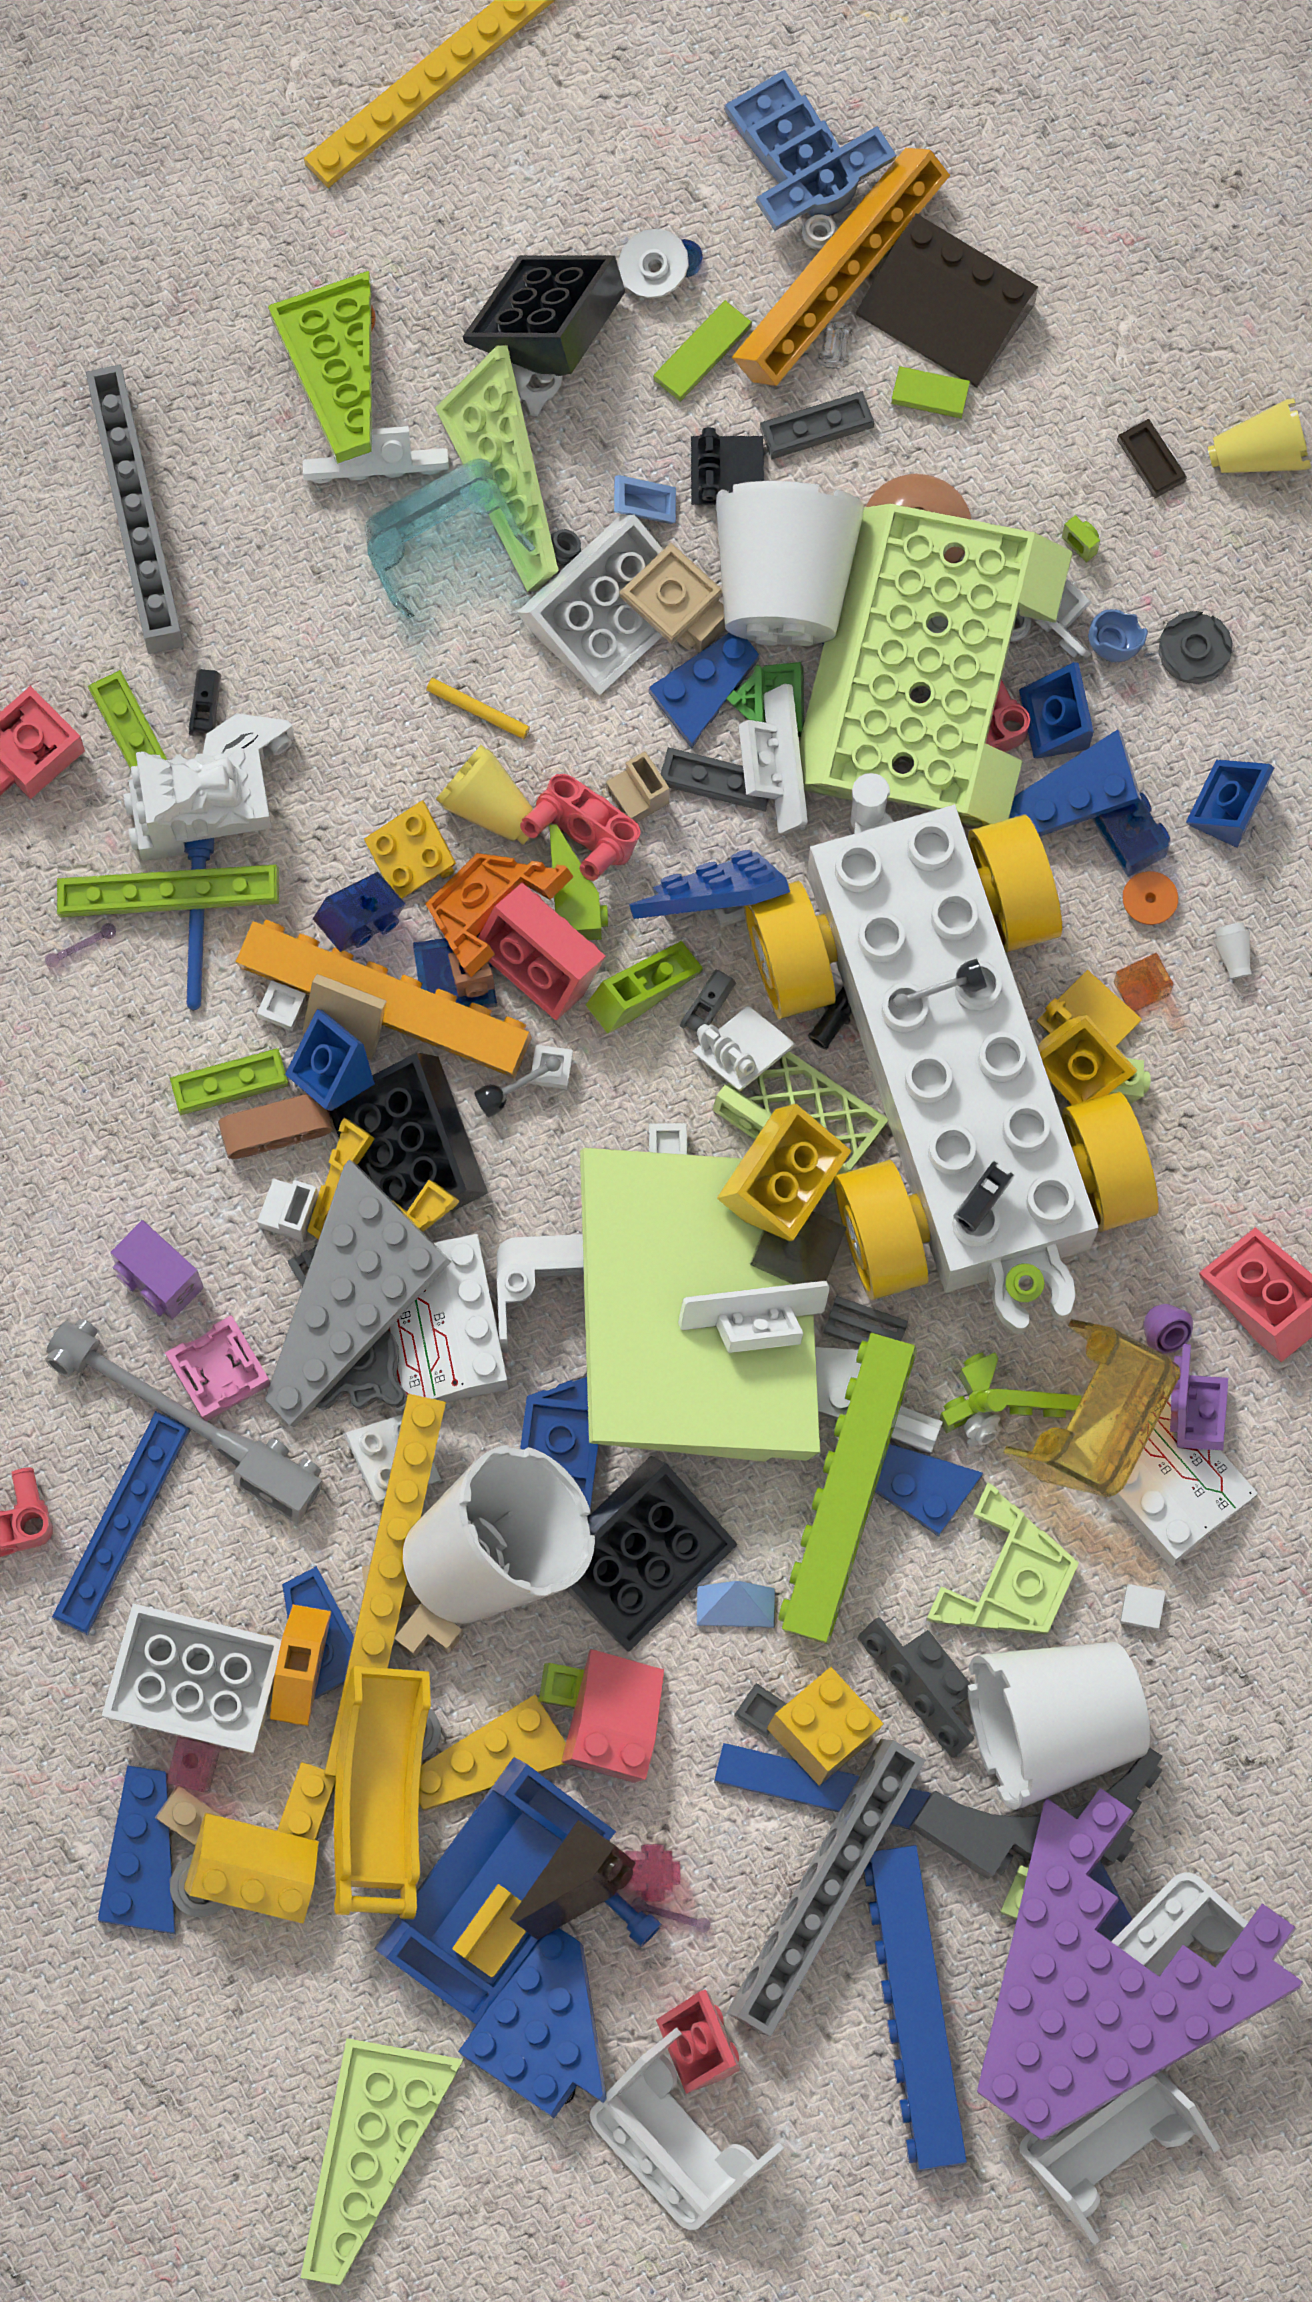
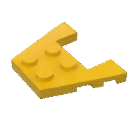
[307,1118,459,1240]

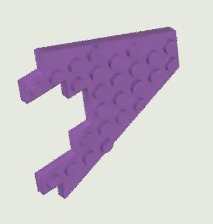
[977,1788,1303,2141]

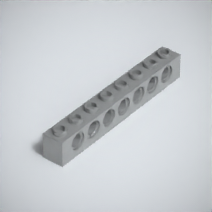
[85,364,184,655]
[726,1739,926,2037]

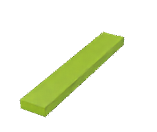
[57,864,279,918]

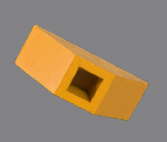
[270,1604,332,1727]

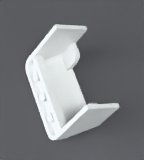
[497,1234,584,1353]
[1111,1872,1248,2072]
[590,2027,784,2230]
[1019,2072,1220,2245]

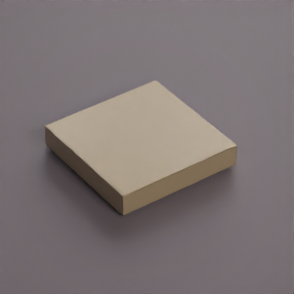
[619,543,723,644]
[302,974,387,1060]

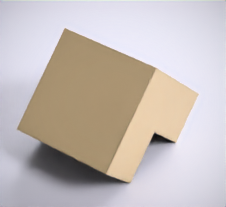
[606,751,670,823]
[394,1603,463,1659]

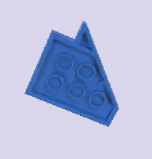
[629,850,790,919]
[458,1928,607,2118]

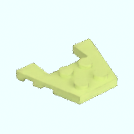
[926,1483,1079,1635]

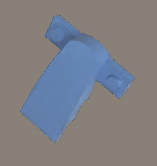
[724,70,897,231]

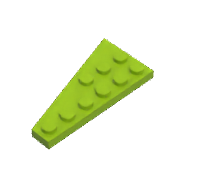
[268,271,372,464]

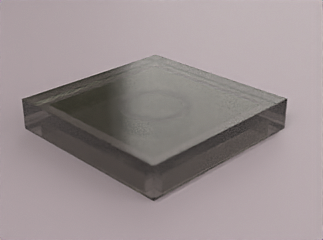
[750,1211,847,1284]

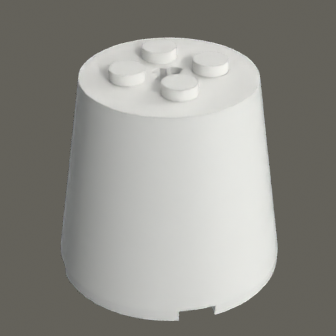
[716,481,864,646]
[403,1445,595,1624]
[968,1642,1150,1810]

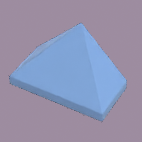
[614,475,676,524]
[697,1581,775,1628]

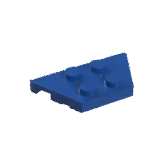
[520,1377,599,1517]

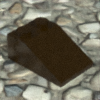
[510,1820,636,1940]

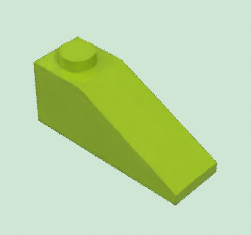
[549,824,608,940]
[586,940,704,1034]

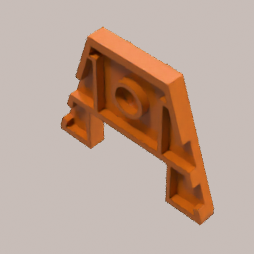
[425,853,573,977]

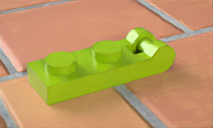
[968,1389,1082,1418]

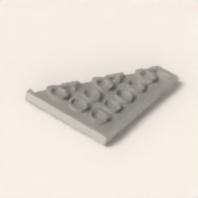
[265,1160,452,1427]

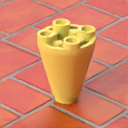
[436,745,533,845]

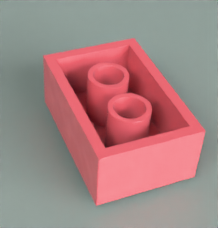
[478,883,606,1021]

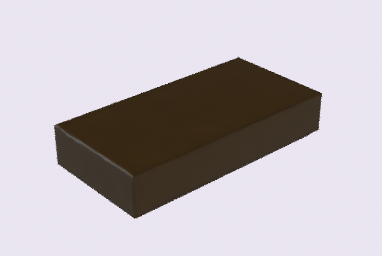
[1117,419,1187,498]

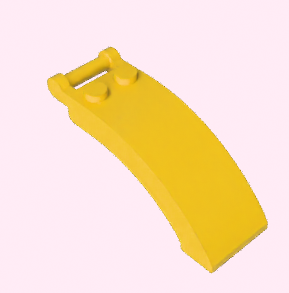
[334,1666,431,1919]

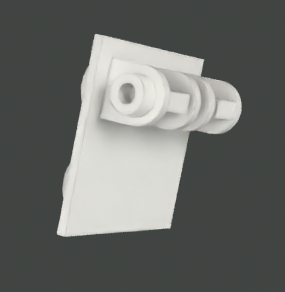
[692,1005,796,1092]
[344,1414,441,1506]

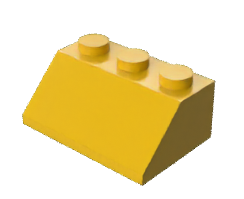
[717,1104,852,1241]
[184,1812,319,1924]

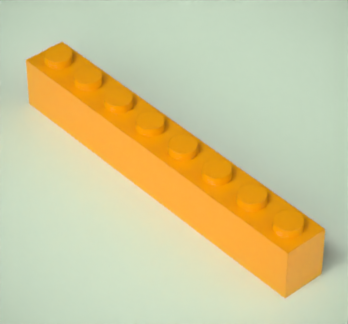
[732,148,950,386]
[235,920,532,1079]

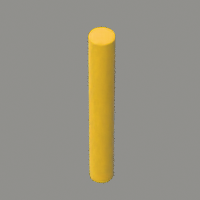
[426,677,530,740]

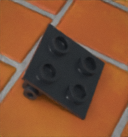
[691,427,764,505]

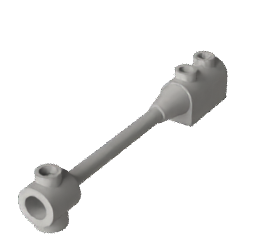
[45,1319,324,1524]

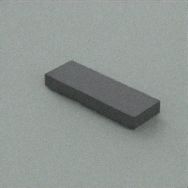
[760,391,874,460]
[661,747,769,812]

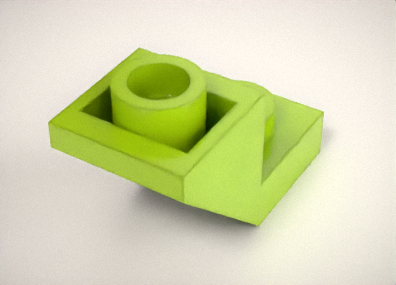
[939,1352,999,1434]

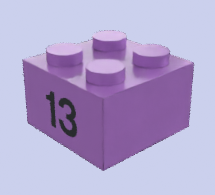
[110,1220,204,1320]

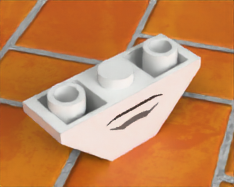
[203,713,295,764]

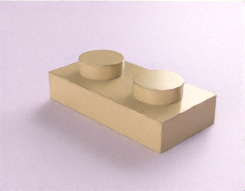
[155,1786,223,1846]

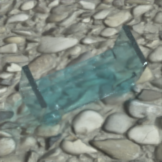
[365,458,536,619]

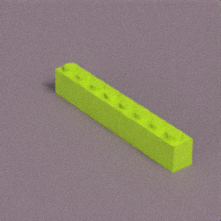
[778,1333,918,1645]

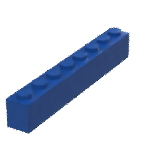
[863,1845,967,2172]

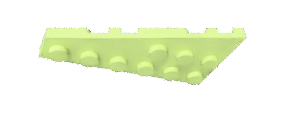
[435,345,559,592]
[300,2038,464,2286]

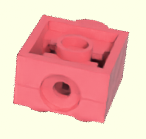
[0,686,85,800]

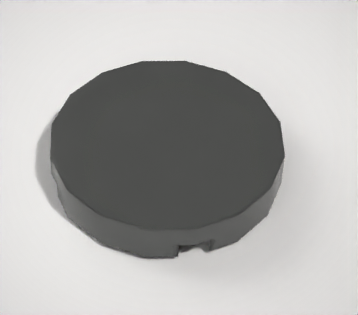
[1158,611,1233,684]

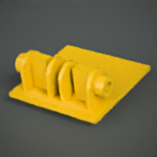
[364,800,456,902]
[1036,969,1142,1046]

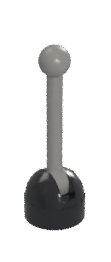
[894,958,987,1009]
[474,1057,561,1118]

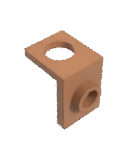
[448,952,495,997]

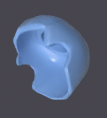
[1088,609,1148,662]

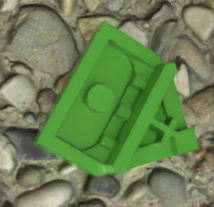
[726,662,805,737]

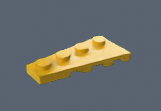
[419,1694,568,1811]

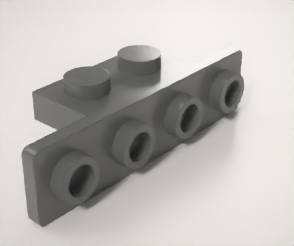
[858,1617,974,1758]

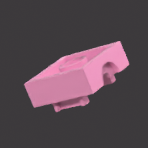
[165,1315,270,1421]

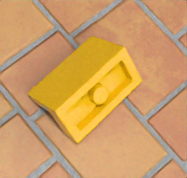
[452,1884,526,1977]

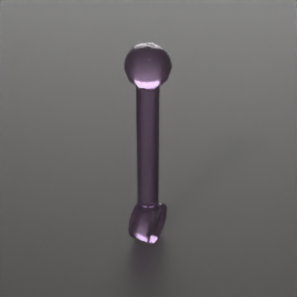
[45,923,116,967]
[631,1897,711,1933]

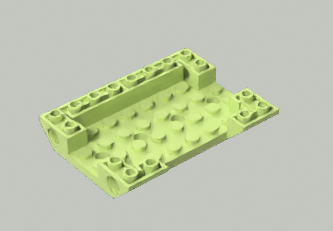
[799,504,1073,827]

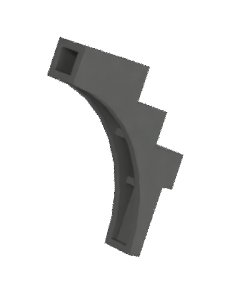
[909,1748,1163,1880]

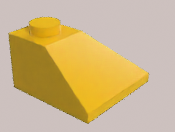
[1038,1015,1137,1105]

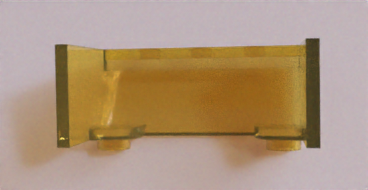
[1003,1319,1180,1497]

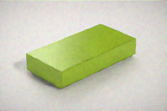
[891,366,970,419]

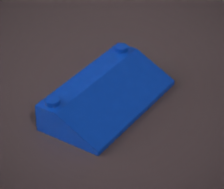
[374,1757,616,2025]

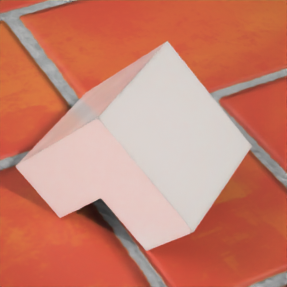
[257,1178,318,1242]

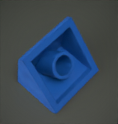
[1019,662,1094,758]
[1186,759,1274,848]
[285,1009,375,1111]

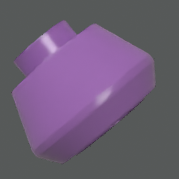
[1143,1304,1193,1353]

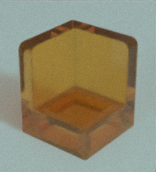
[1113,952,1174,1012]

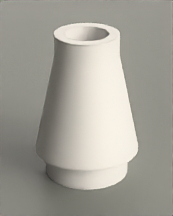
[1213,923,1252,980]

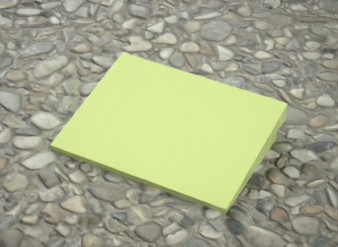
[580,1148,820,1462]

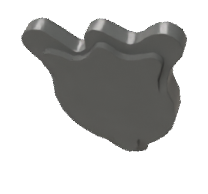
[316,1330,407,1410]

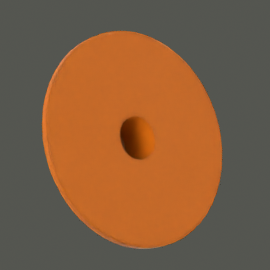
[1122,871,1178,925]

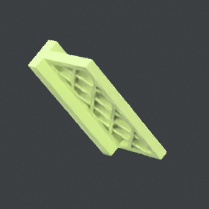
[712,1051,888,1194]

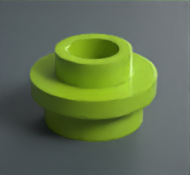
[1005,1263,1044,1302]

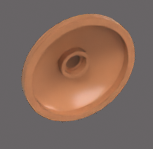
[866,474,971,563]

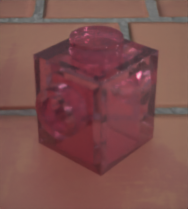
[166,1736,221,1792]
[625,1844,680,1902]

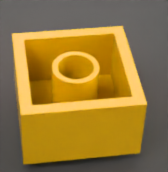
[767,1667,884,1786]

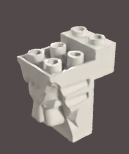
[123,746,272,861]

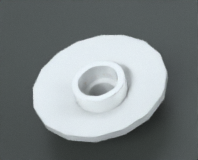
[618,228,689,299]

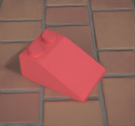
[1199,1227,1312,1362]
[561,1649,664,1783]
[656,1989,741,2094]

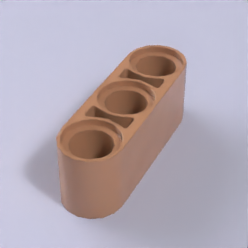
[218,1094,333,1159]

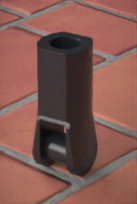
[189,669,221,736]
[953,1161,1015,1232]

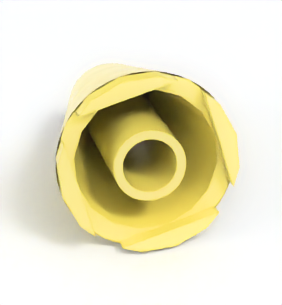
[1208,397,1311,473]

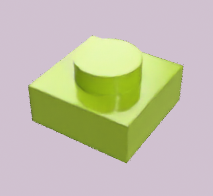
[1062,515,1100,563]
[538,1663,584,1709]

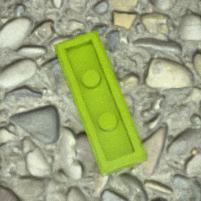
[653,300,752,402]
[88,670,167,770]
[169,1048,289,1116]

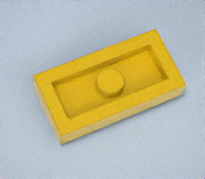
[277,1762,336,1840]

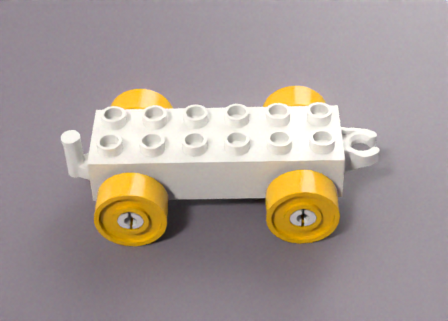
[743,773,1159,1334]

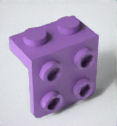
[1170,1344,1228,1451]

